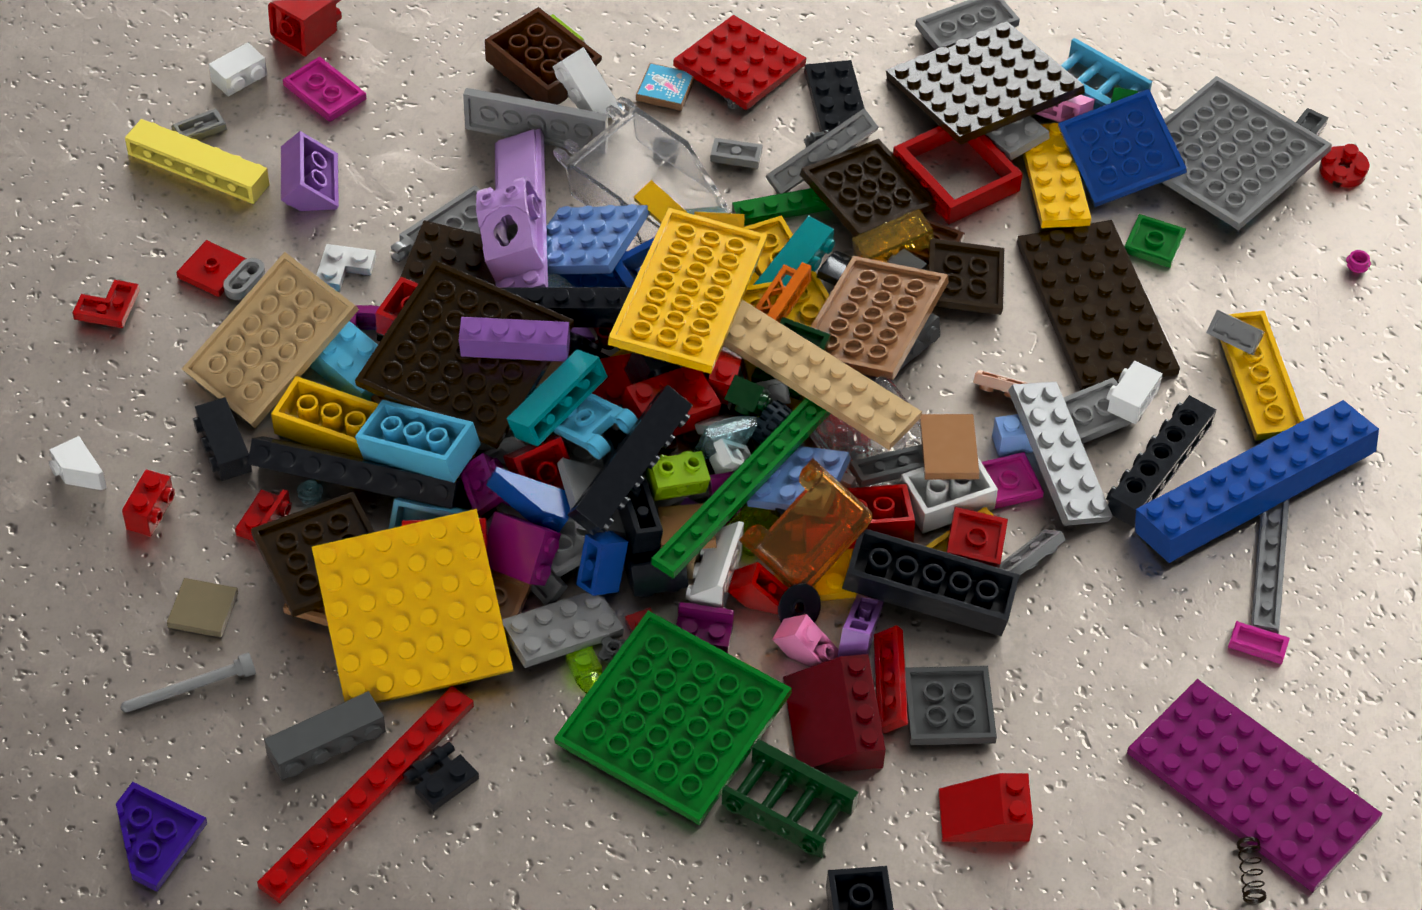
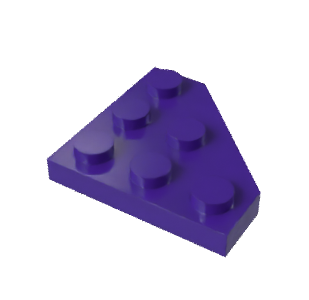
[116,781,207,892]

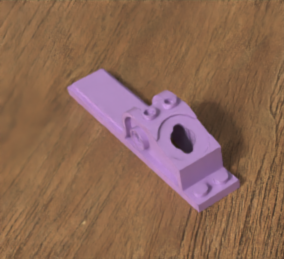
[476,128,548,288]

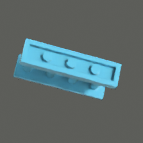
[1061,38,1153,110]

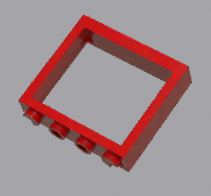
[893,126,1023,225]

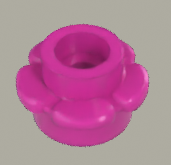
[1346,250,1371,273]

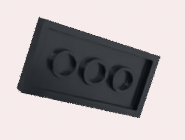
[804,60,864,132]

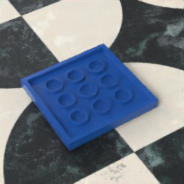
[1058,89,1187,207]

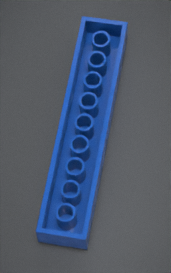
[1135,400,1379,563]

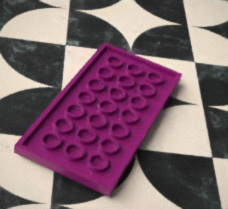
[1127,679,1383,893]

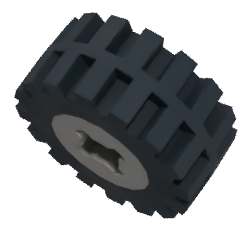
[750,400,793,445]

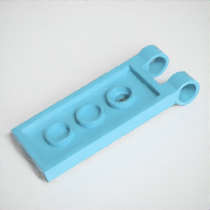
[532,383,638,460]

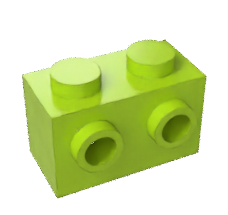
[646,451,711,501]

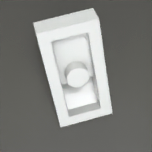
[709,438,751,474]

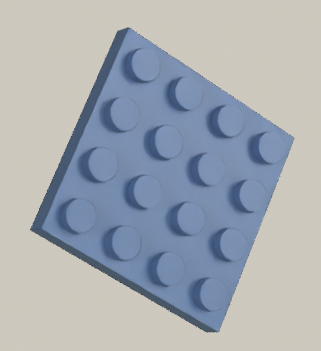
[546,204,650,274]

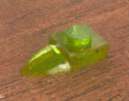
[566,646,602,694]

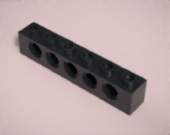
[1106,395,1217,527]

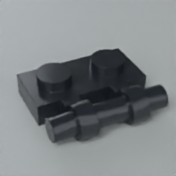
[403,742,479,812]

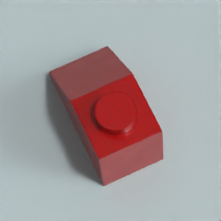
[727,562,788,615]

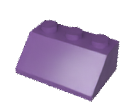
[281,131,339,211]

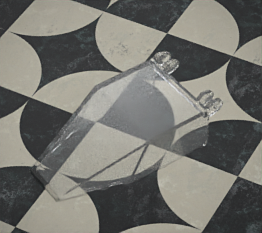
[553,96,732,244]

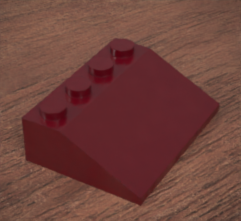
[783,654,886,773]

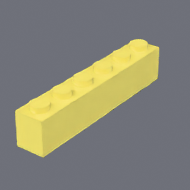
[125,119,269,204]

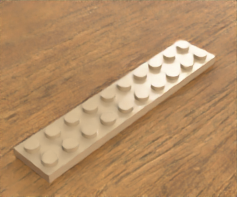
[723,300,922,450]

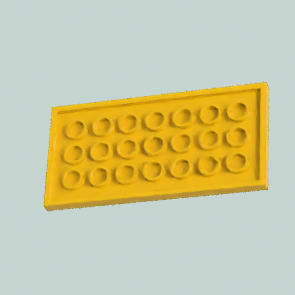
[608,208,767,374]

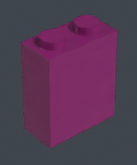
[487,512,561,586]

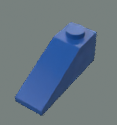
[486,467,570,532]

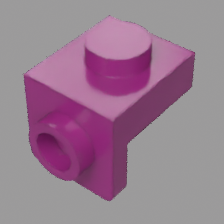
[350,305,380,330]

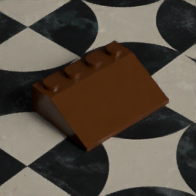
[485,7,602,105]

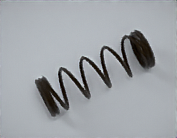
[1237,837,1267,904]

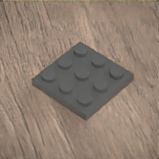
[905,666,997,745]

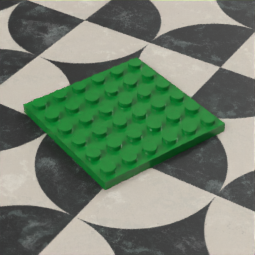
[554,610,792,825]

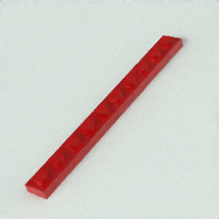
[257,686,474,904]

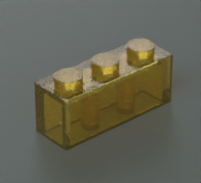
[852,209,933,262]

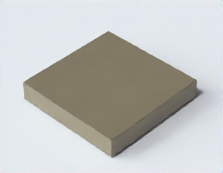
[167,578,238,638]

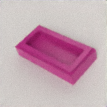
[1228,621,1290,665]

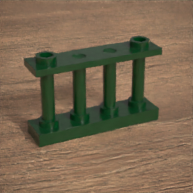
[722,739,859,858]

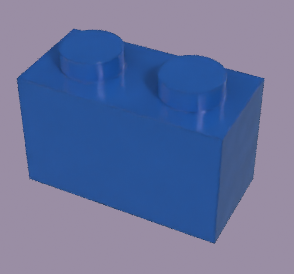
[576,531,628,596]

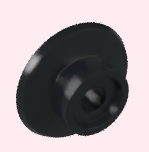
[778,583,821,623]

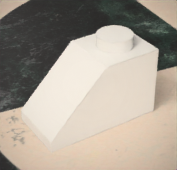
[49,436,107,490]

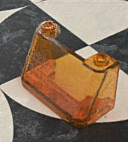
[739,458,872,587]

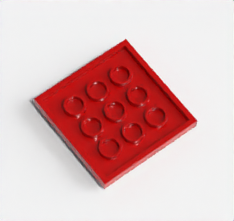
[673,15,807,110]

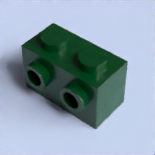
[724,375,773,417]

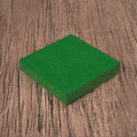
[1124,214,1186,268]

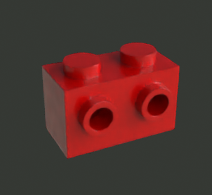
[122,469,175,537]

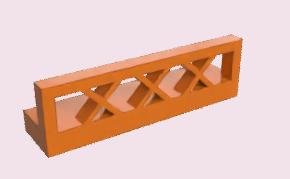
[755,262,811,323]

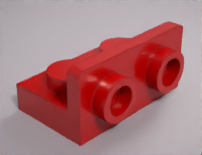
[235,489,292,542]

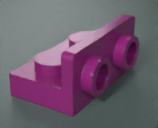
[460,453,510,517]
[676,602,734,653]

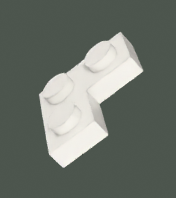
[316,244,376,291]

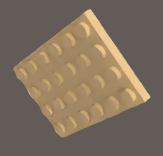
[182,252,359,428]

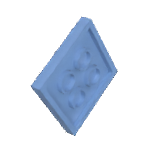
[747,446,851,517]

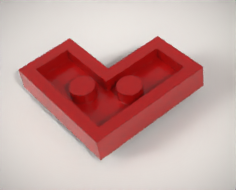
[72,280,140,328]

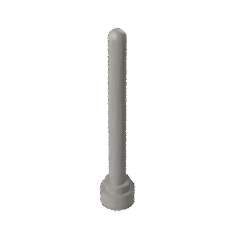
[121,652,256,713]

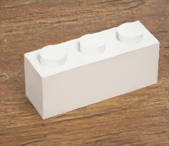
[552,47,622,118]

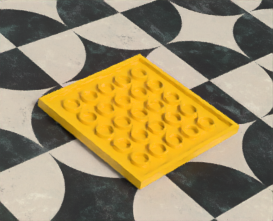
[312,509,514,704]

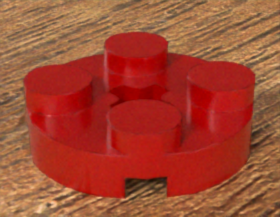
[1319,144,1370,188]

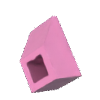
[772,614,839,667]

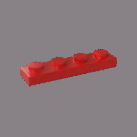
[874,625,908,734]

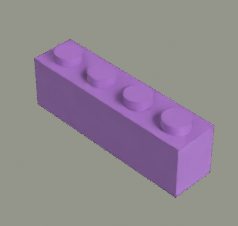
[459,317,570,362]

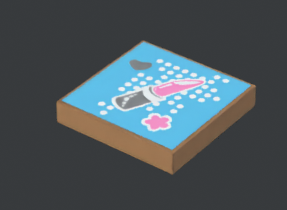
[636,63,695,111]

